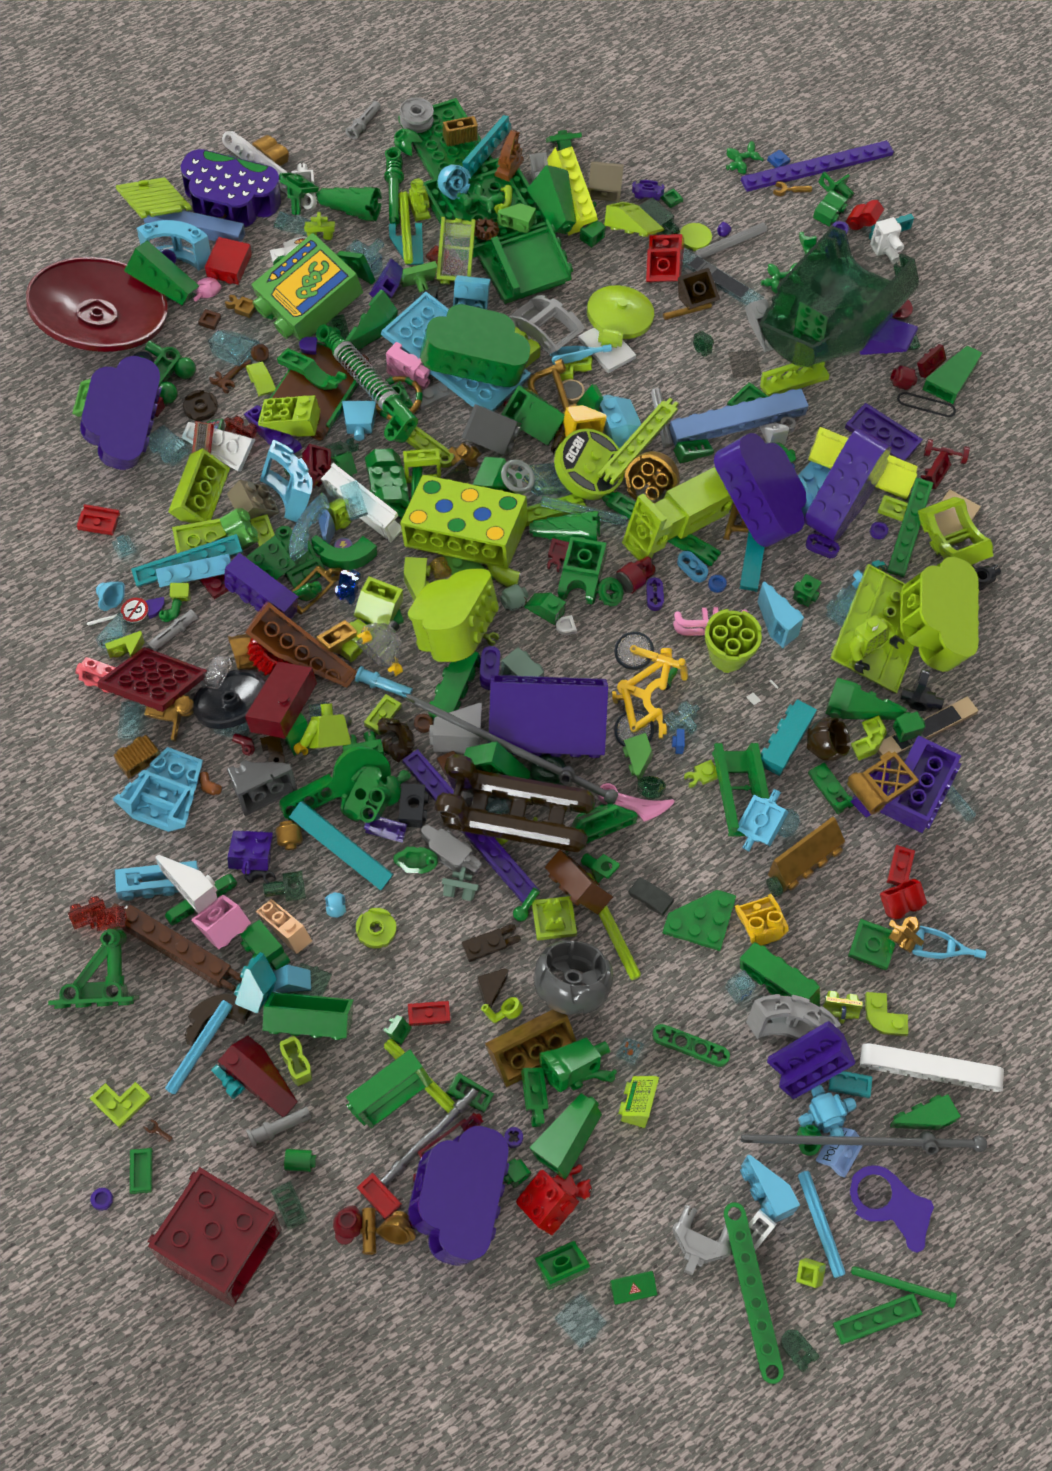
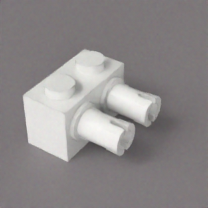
[870,217,904,264]

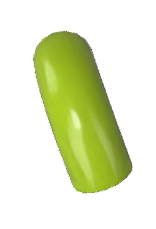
[487,565,520,587]

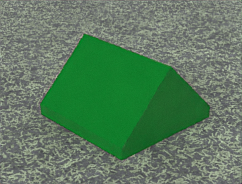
[534,1241,590,1291]

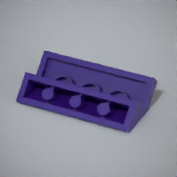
[767,1021,855,1100]

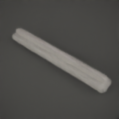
[695,222,767,259]

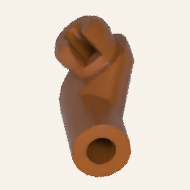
[199,772,222,795]

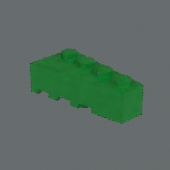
[124,240,199,305]
[428,651,481,719]
[739,942,820,1007]

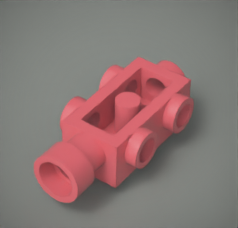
[75,657,116,693]

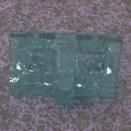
[665,701,700,735]

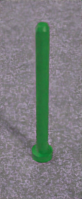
[851,1266,957,1308]

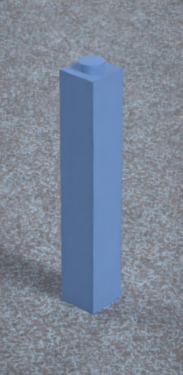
[143,210,245,242]

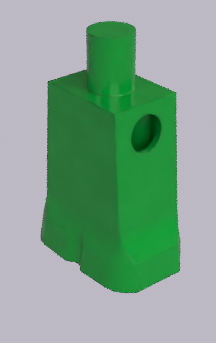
[540,1037,610,1092]

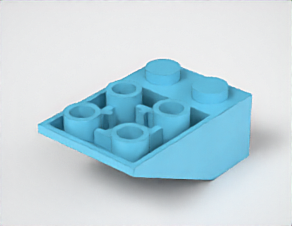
[757,581,804,648]
[740,1154,800,1223]

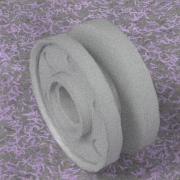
[400,97,434,133]

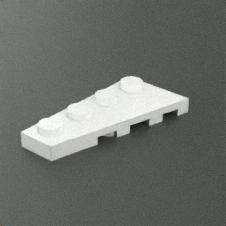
[181,422,255,471]

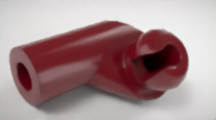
[232,733,255,756]

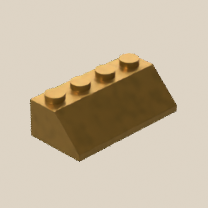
[768,816,845,893]
[485,1009,576,1088]

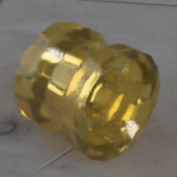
[430,557,452,580]

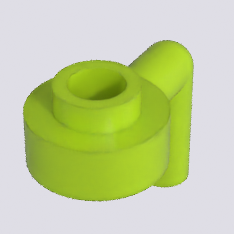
[481,997,523,1023]

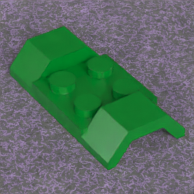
[365,449,410,509]

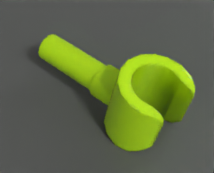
[483,632,499,646]

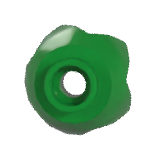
[394,129,423,156]

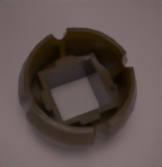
[807,717,851,761]

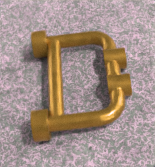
[527,358,577,414]

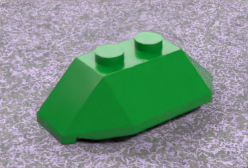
[565,804,638,852]

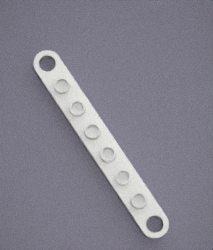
[222,131,317,209]

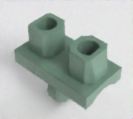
[442,867,479,901]

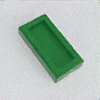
[130,1148,153,1194]

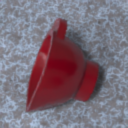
[333,1205,363,1245]

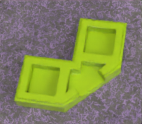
[851,715,887,761]

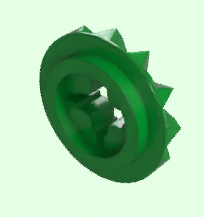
[596,577,624,607]

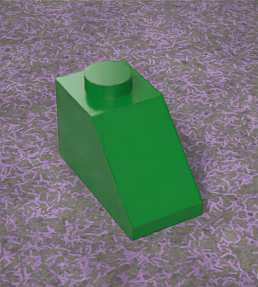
[524,593,566,626]

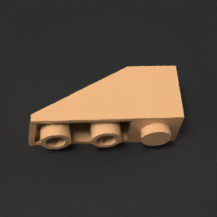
[256,899,312,954]

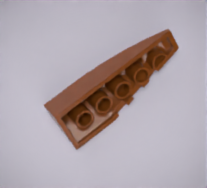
[245,602,357,688]

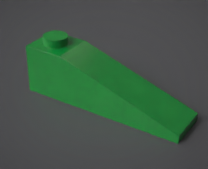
[825,678,907,720]

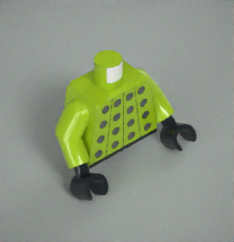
[849,615,905,674]

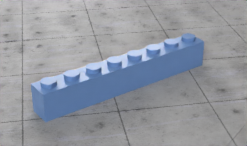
[669,389,808,446]

